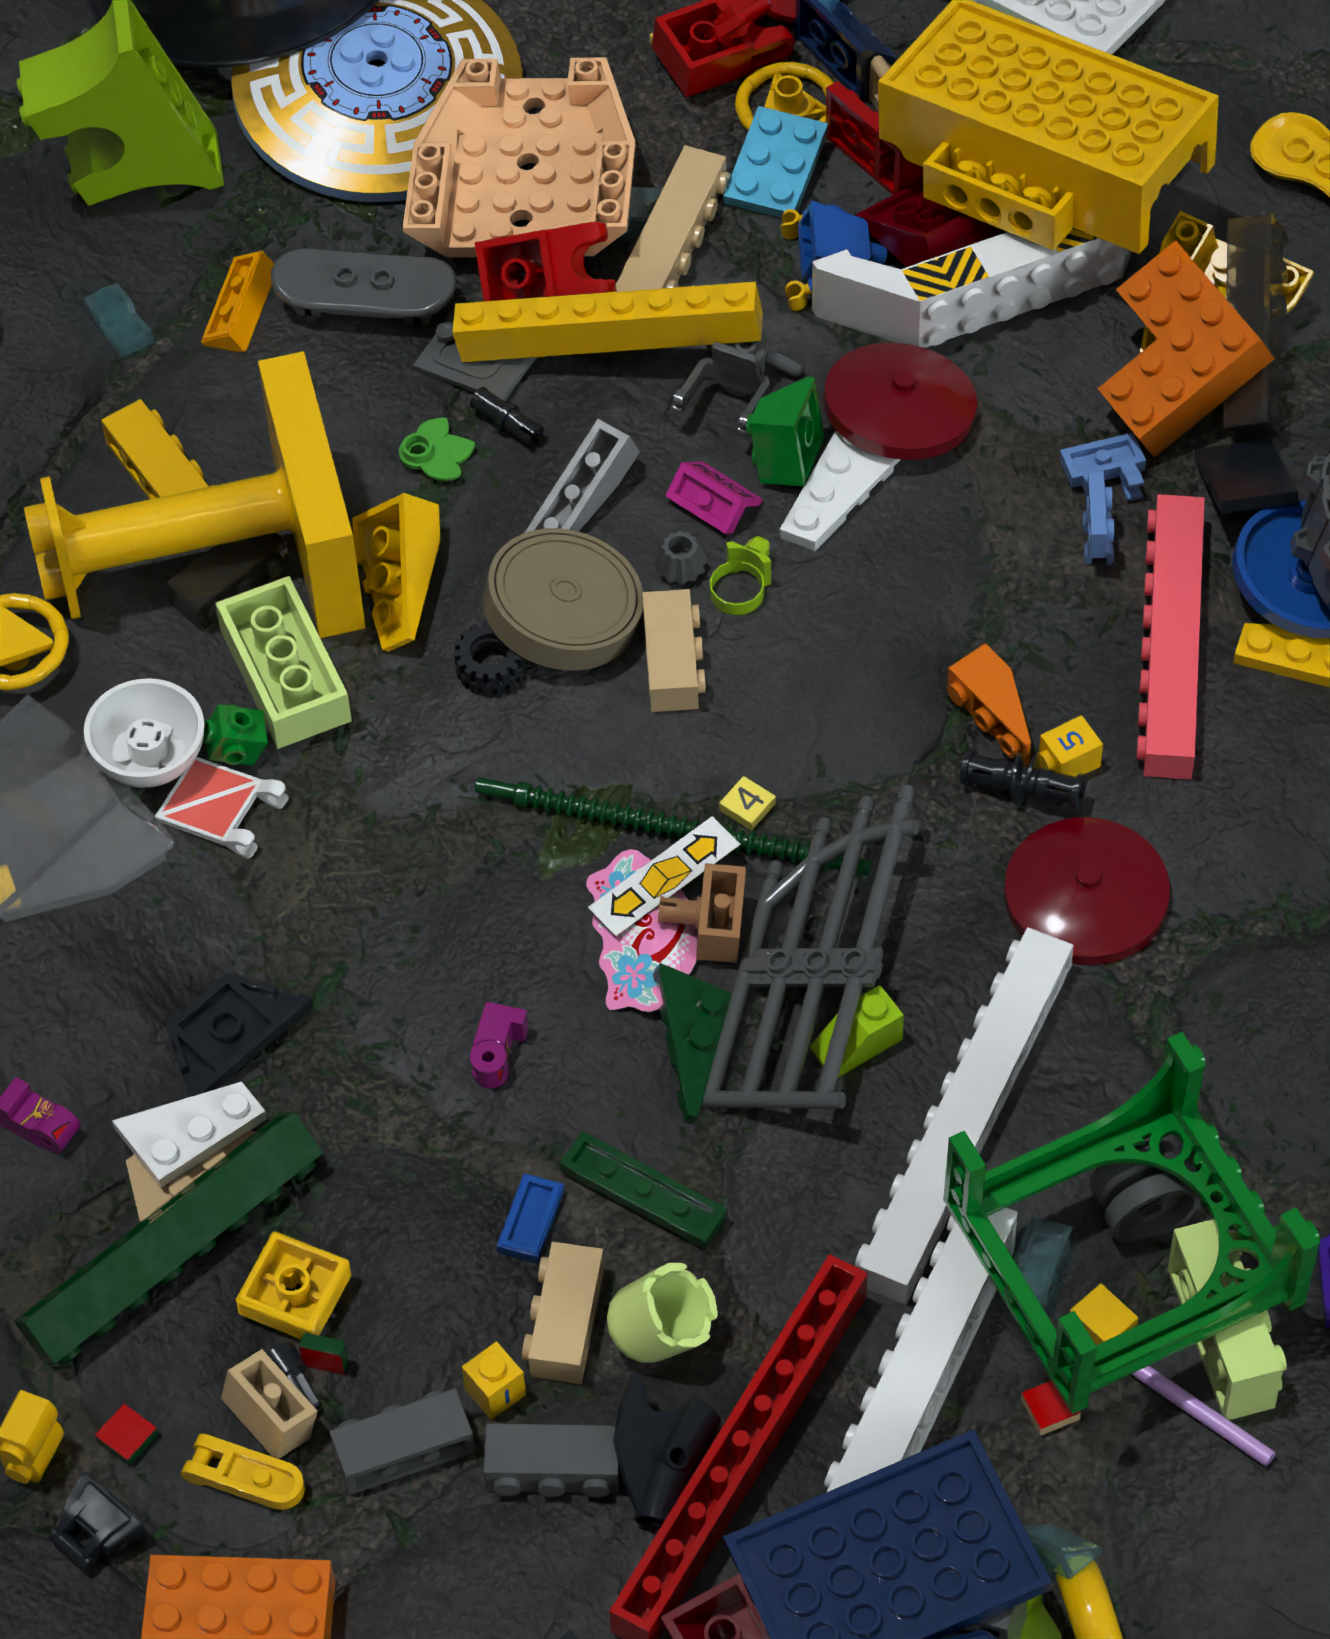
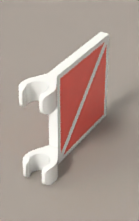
[155,757,289,858]

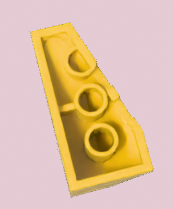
[353,493,440,652]

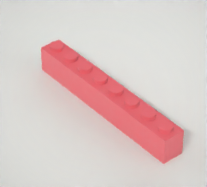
[1136,494,1205,780]

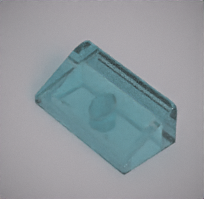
[1024,1524,1102,1579]

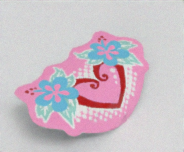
[586,849,698,1012]

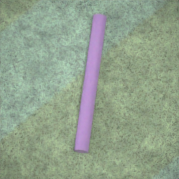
[1131,1366,1276,1467]

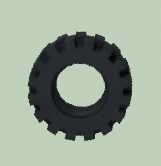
[454,621,526,697]

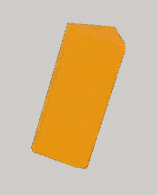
[201,251,274,352]

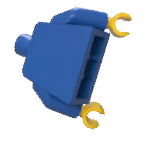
[780,201,887,311]

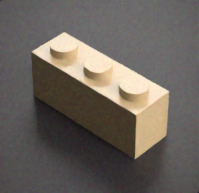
[642,589,706,712]
[522,1242,605,1385]

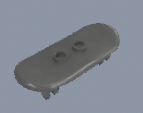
[271,248,456,325]

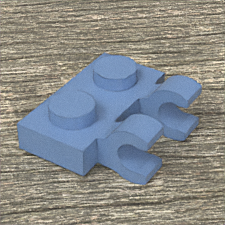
[1059,433,1146,502]
[1082,471,1114,565]

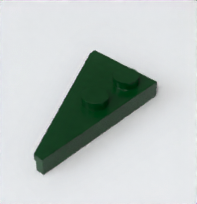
[653,963,732,1124]

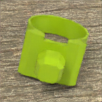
[710,536,771,615]

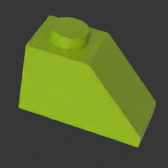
[810,985,904,1077]

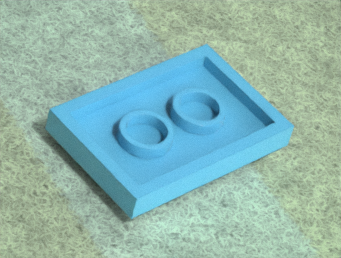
[723,106,829,218]

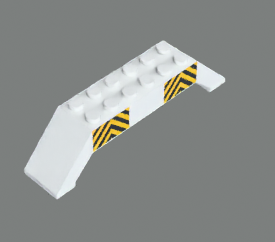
[812,228,1132,348]

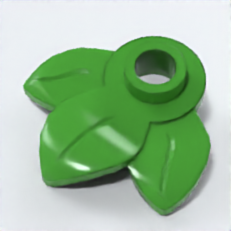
[399,417,475,481]

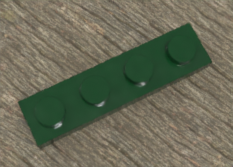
[559,1131,728,1249]

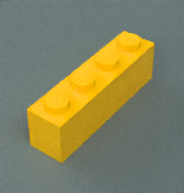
[101,399,214,499]

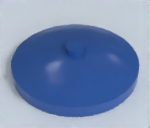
[1232,501,1330,638]

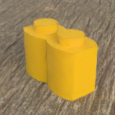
[0,1390,64,1484]

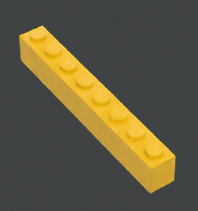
[452,282,763,362]

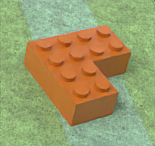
[1097,240,1275,458]
[141,1555,335,1639]

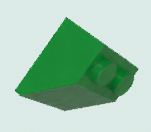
[746,377,825,486]

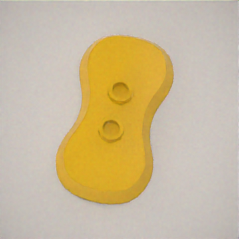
[1250,112,1330,198]

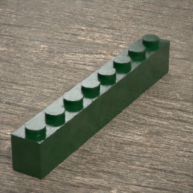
[13,1112,323,1365]

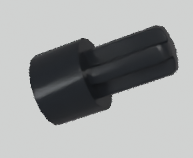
[266,1341,320,1409]

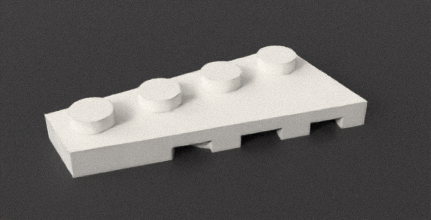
[780,431,901,551]

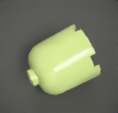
[607,1263,718,1363]

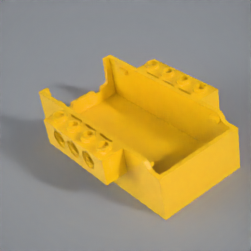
[878,0,1219,254]

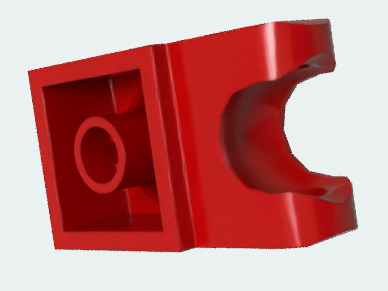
[652,0,796,98]
[474,221,617,302]

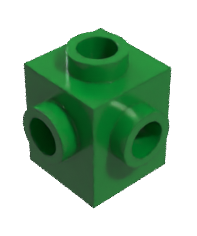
[203,704,268,766]

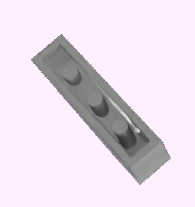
[524,419,640,533]

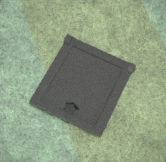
[413,302,537,402]

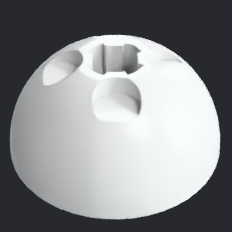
[84,678,204,787]

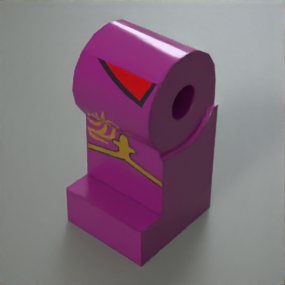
[470,1002,529,1088]
[0,1077,81,1154]

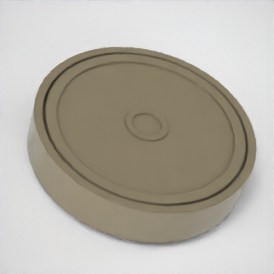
[483,528,643,670]

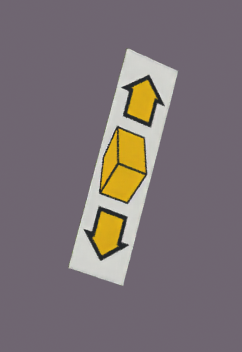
[588,816,740,936]

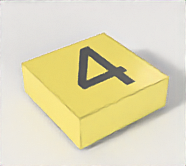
[719,776,776,831]

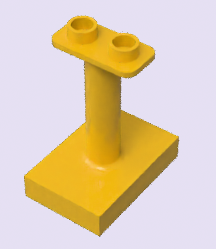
[24,351,366,638]

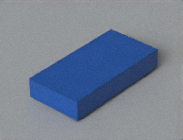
[497,1173,565,1264]

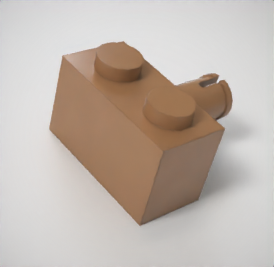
[658,863,746,963]

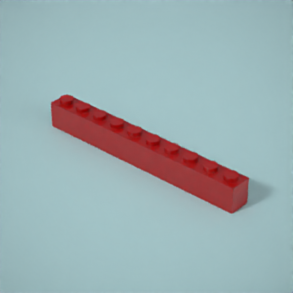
[609,1254,868,1639]

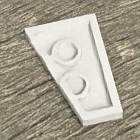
[112,1082,267,1188]

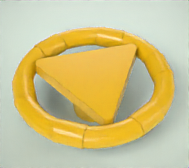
[735,62,834,131]
[0,593,69,691]

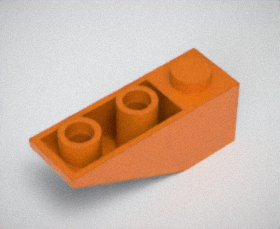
[947,643,1031,766]

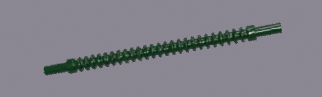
[475,777,872,876]

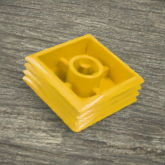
[236,1232,351,1339]

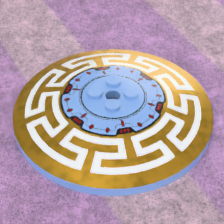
[231,0,523,202]

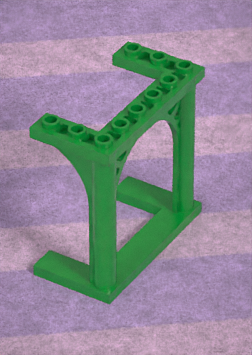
[943,1032,1320,1414]

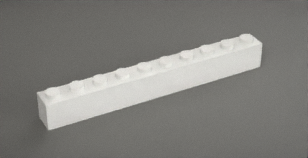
[855,927,1074,1305]

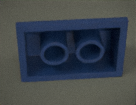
[795,0,897,101]

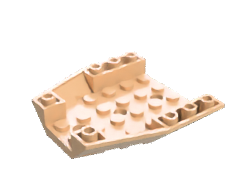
[403,57,636,257]

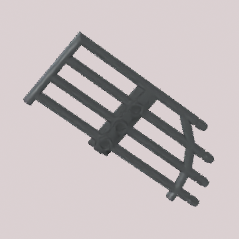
[701,784,919,1109]

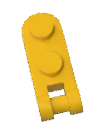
[180,1434,305,1510]

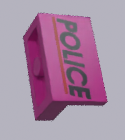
[665,461,763,534]

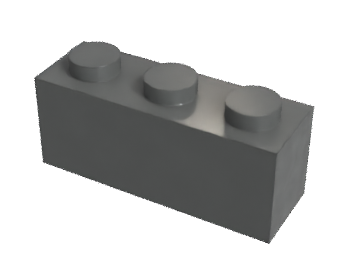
[329,1388,475,1495]
[484,1424,620,1498]

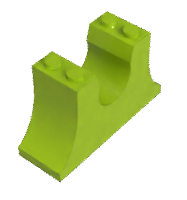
[17,0,224,206]

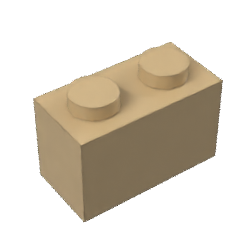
[221,1349,317,1459]

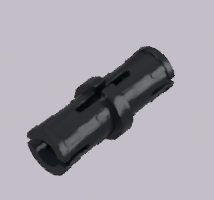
[470,386,544,447]

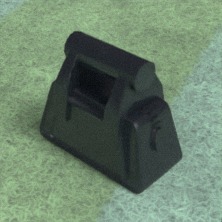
[48,1472,148,1572]

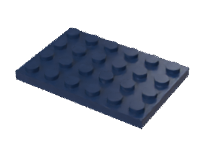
[723,1429,1053,1639]

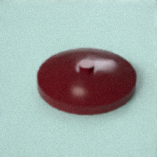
[823,343,977,460]
[1004,817,1170,965]

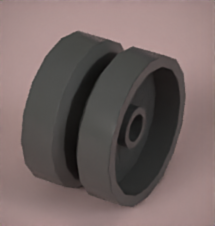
[1089,1140,1200,1244]

